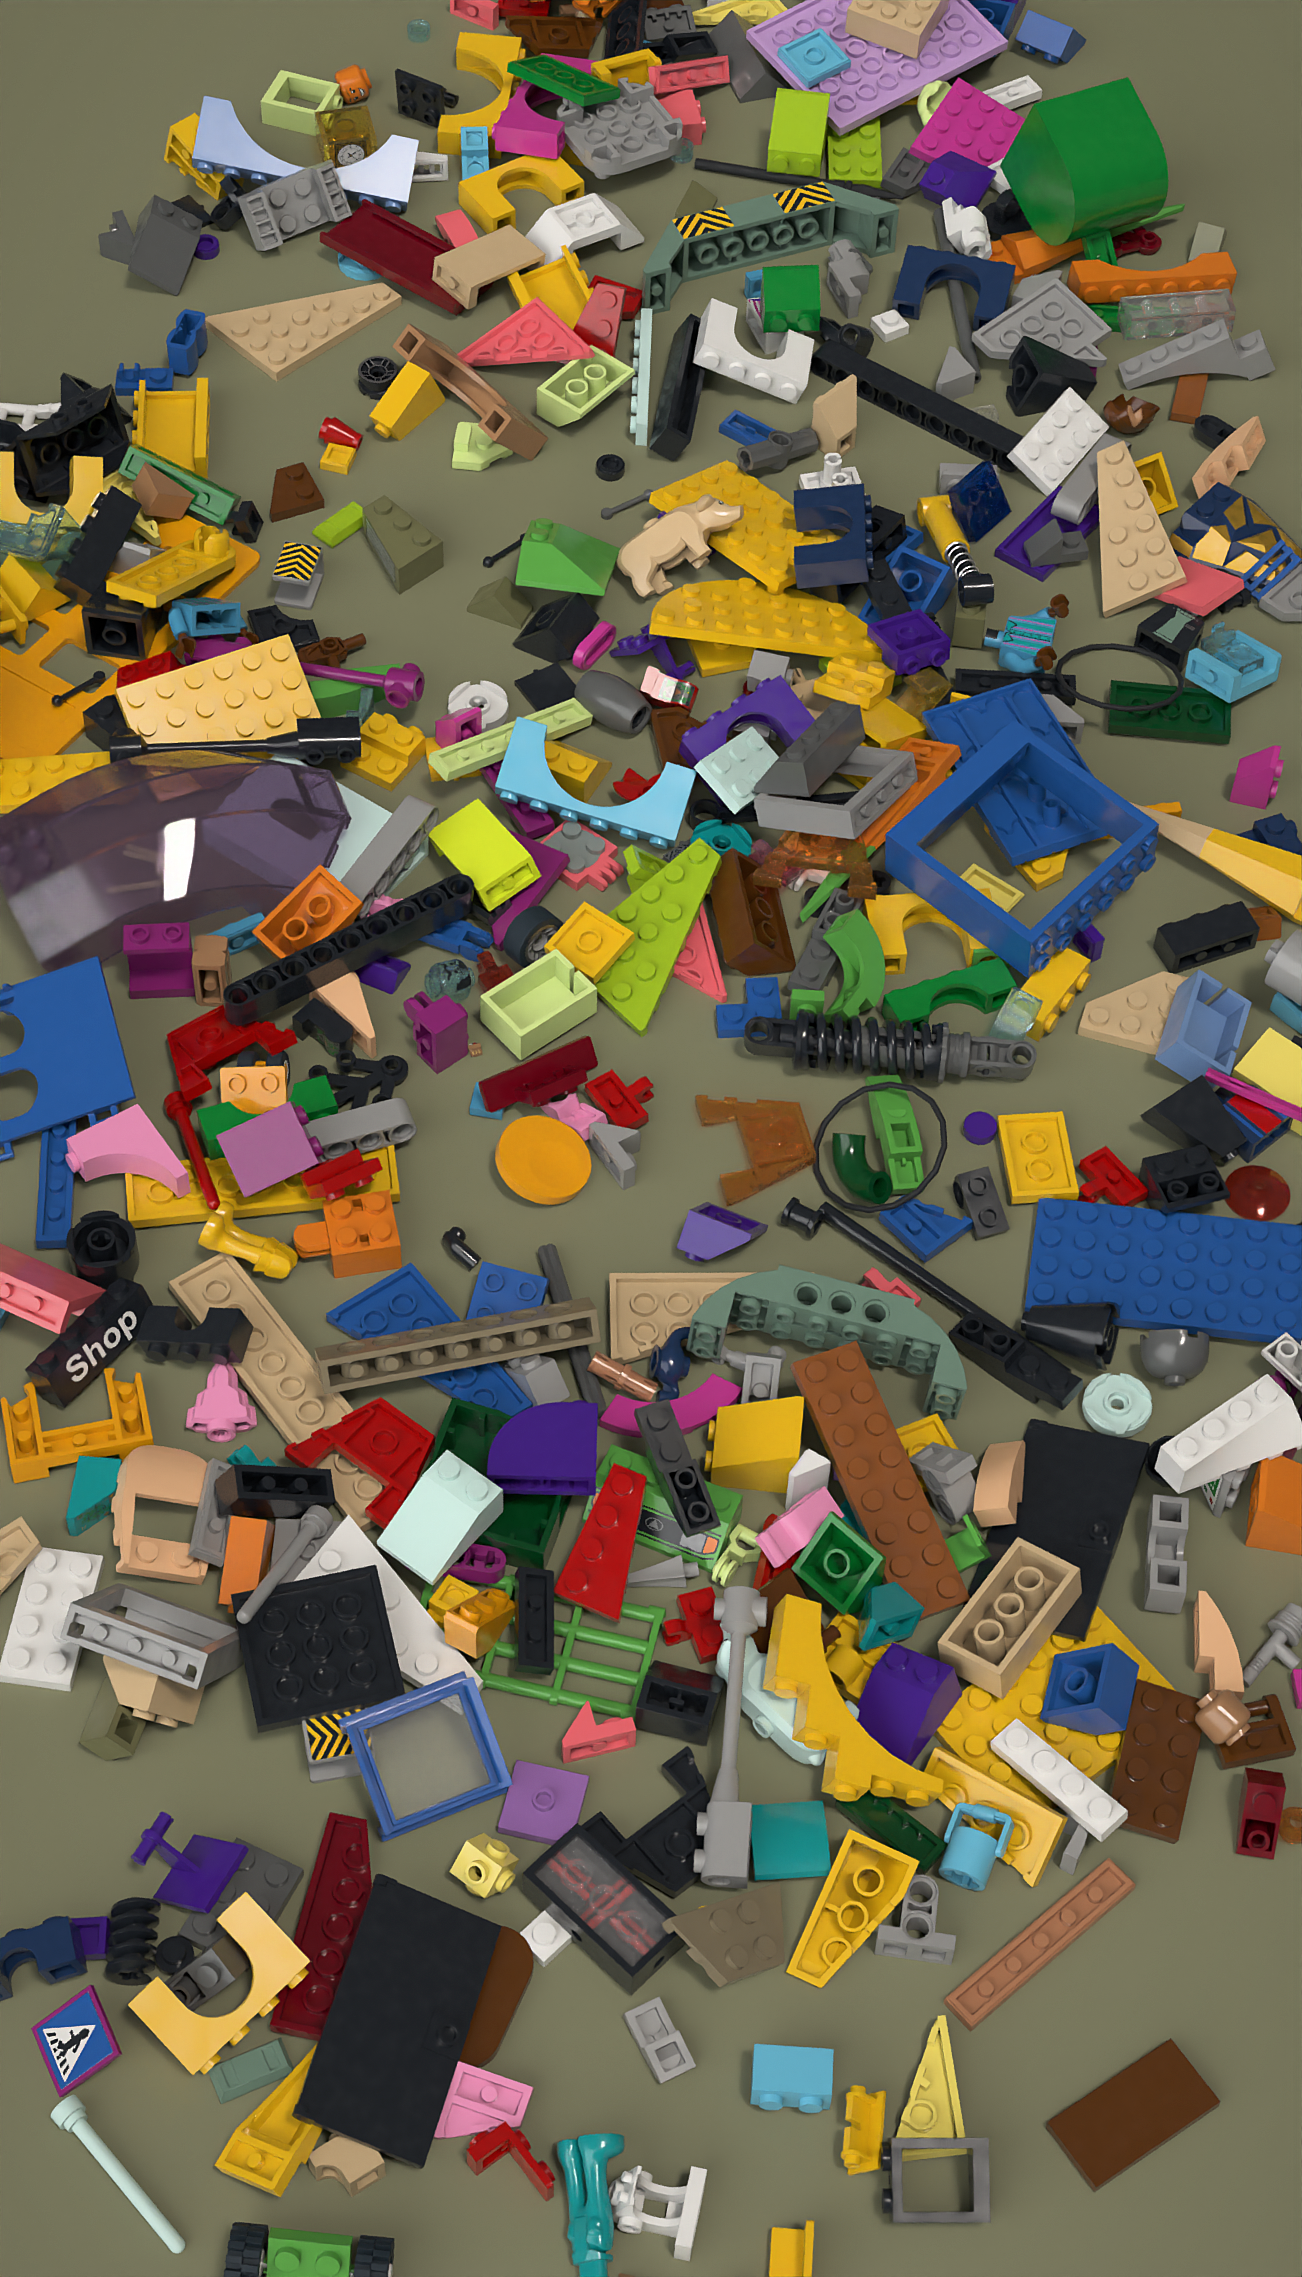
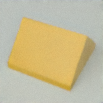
[1134,451,1179,515]
[0,553,71,621]

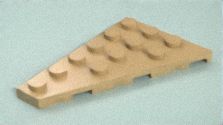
[206,283,402,382]

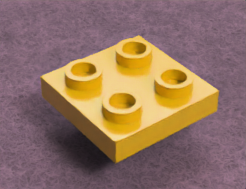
[825,1611,897,1705]

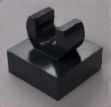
[225,501,264,543]

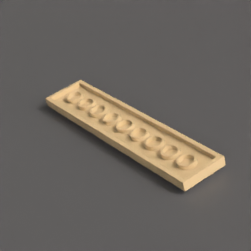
[169,1253,386,1533]

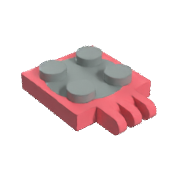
[540,820,624,891]

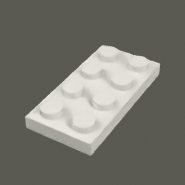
[1007,387,1109,496]
[0,1547,105,1692]

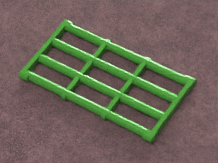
[420,1564,666,1724]

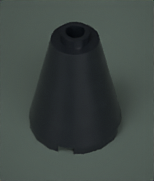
[1021,1301,1120,1371]

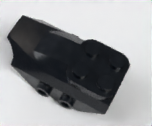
[1,384,130,497]

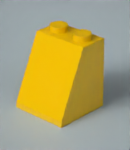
[838,698,927,790]
[704,1396,804,1493]

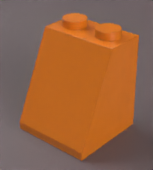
[1245,1456,1302,1555]

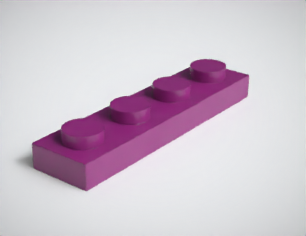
[479,759,554,839]

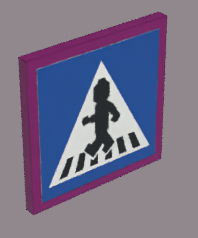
[31,1985,122,2097]

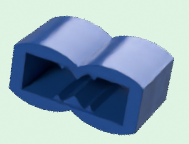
[166,309,208,375]

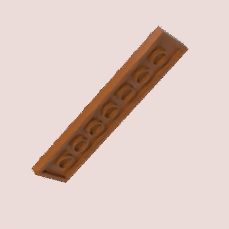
[790,1341,970,1621]

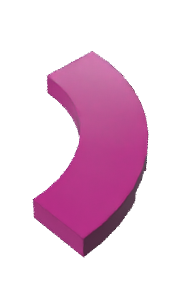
[599,1373,743,1438]

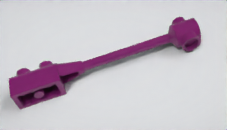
[184,634,425,708]

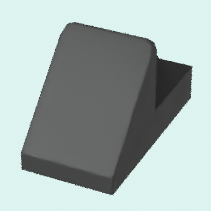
[98,210,134,265]
[1023,519,1089,567]

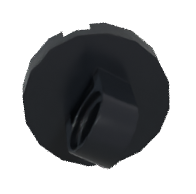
[210,175,247,230]
[981,189,1032,241]

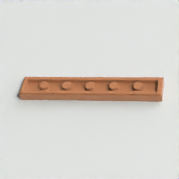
[943,1858,1136,2032]

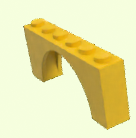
[437,32,526,159]

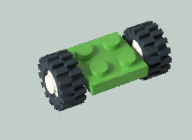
[224,2222,395,2277]

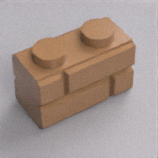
[192,935,232,1007]

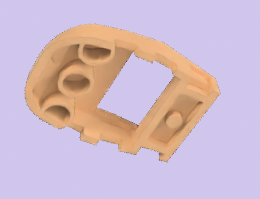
[111,1445,209,1585]

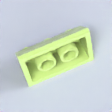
[537,345,635,427]

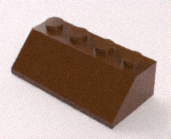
[710,848,796,976]

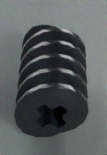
[105,1897,161,1986]

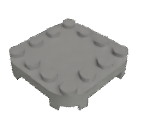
[557,77,683,179]

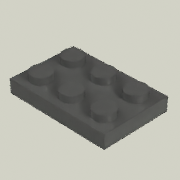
[178,1837,304,1972]

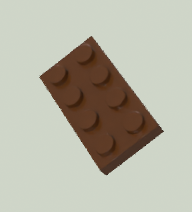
[1109,1679,1202,1844]

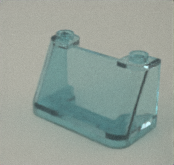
[0,503,82,562]

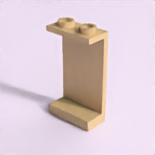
[432,225,546,309]

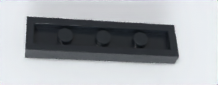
[954,668,1076,705]

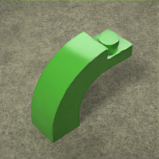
[823,909,885,1023]

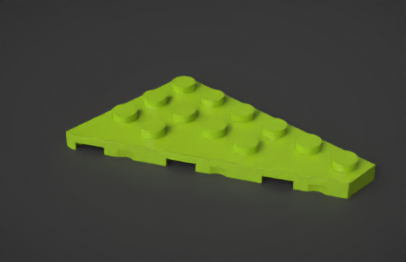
[592,837,722,1037]

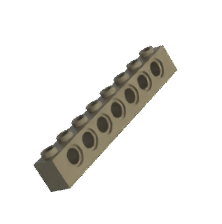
[315,1297,601,1394]

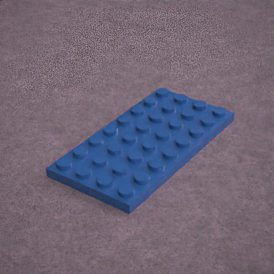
[1025,1198,1302,1345]

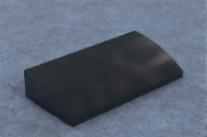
[604,0,647,60]

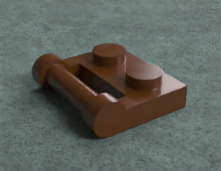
[1214,1694,1296,1770]

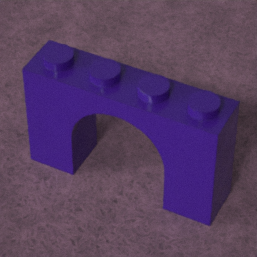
[679,675,815,806]

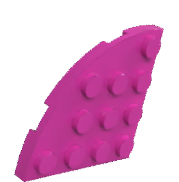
[908,77,1025,167]

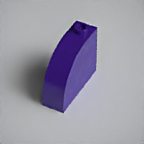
[487,1400,598,1496]

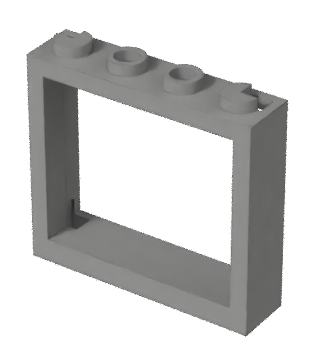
[754,746,918,840]
[60,1583,243,1689]

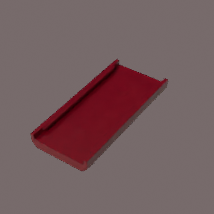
[319,199,494,316]

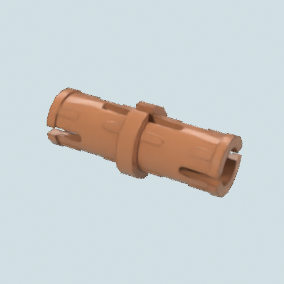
[587,1350,658,1402]

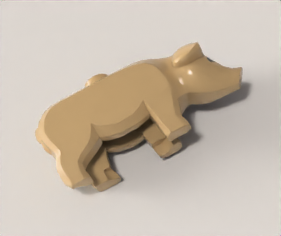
[616,494,744,598]

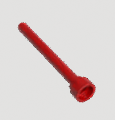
[164,1091,220,1210]

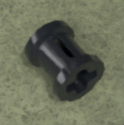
[781,1197,825,1239]

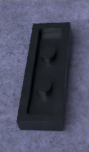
[514,1566,554,1676]

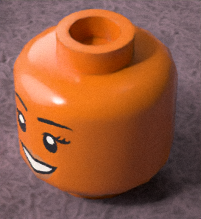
[335,64,372,104]

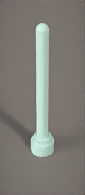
[50,2095,185,2254]

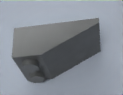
[128,194,203,296]

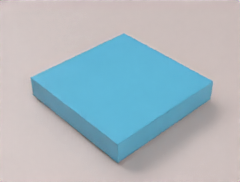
[777,28,851,88]

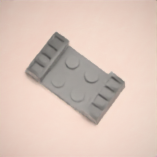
[237,159,352,251]

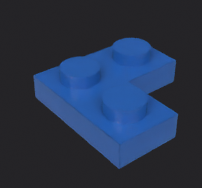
[715,977,782,1038]

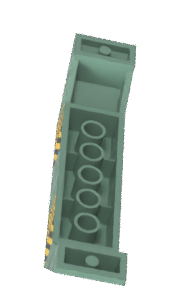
[642,181,899,315]

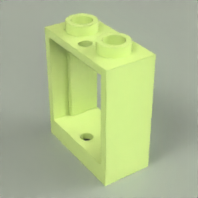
[261,70,343,137]

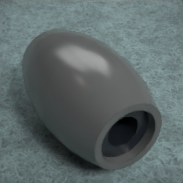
[575,670,652,734]

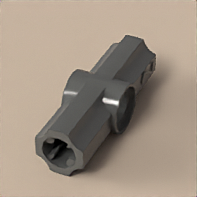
[737,428,819,472]

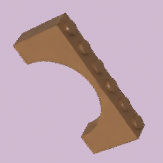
[392,324,548,461]

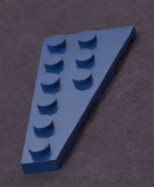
[326,1263,533,1417]

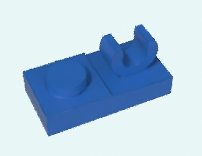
[115,363,174,396]

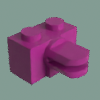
[403,991,469,1074]

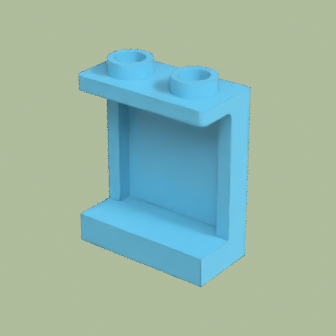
[1185,630,1282,703]

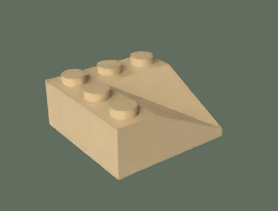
[845,0,949,59]

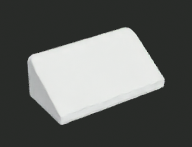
[785,1449,831,1510]

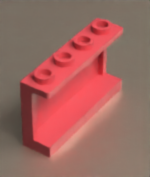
[0,1243,106,1334]

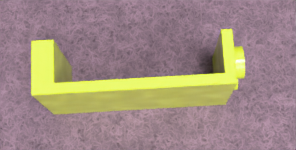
[428,798,541,912]

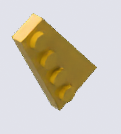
[924,1746,1068,1887]

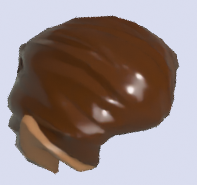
[1103,394,1160,434]

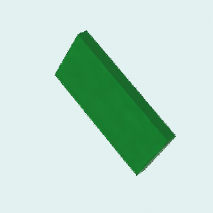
[507,54,621,107]

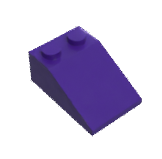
[857,1642,962,1766]

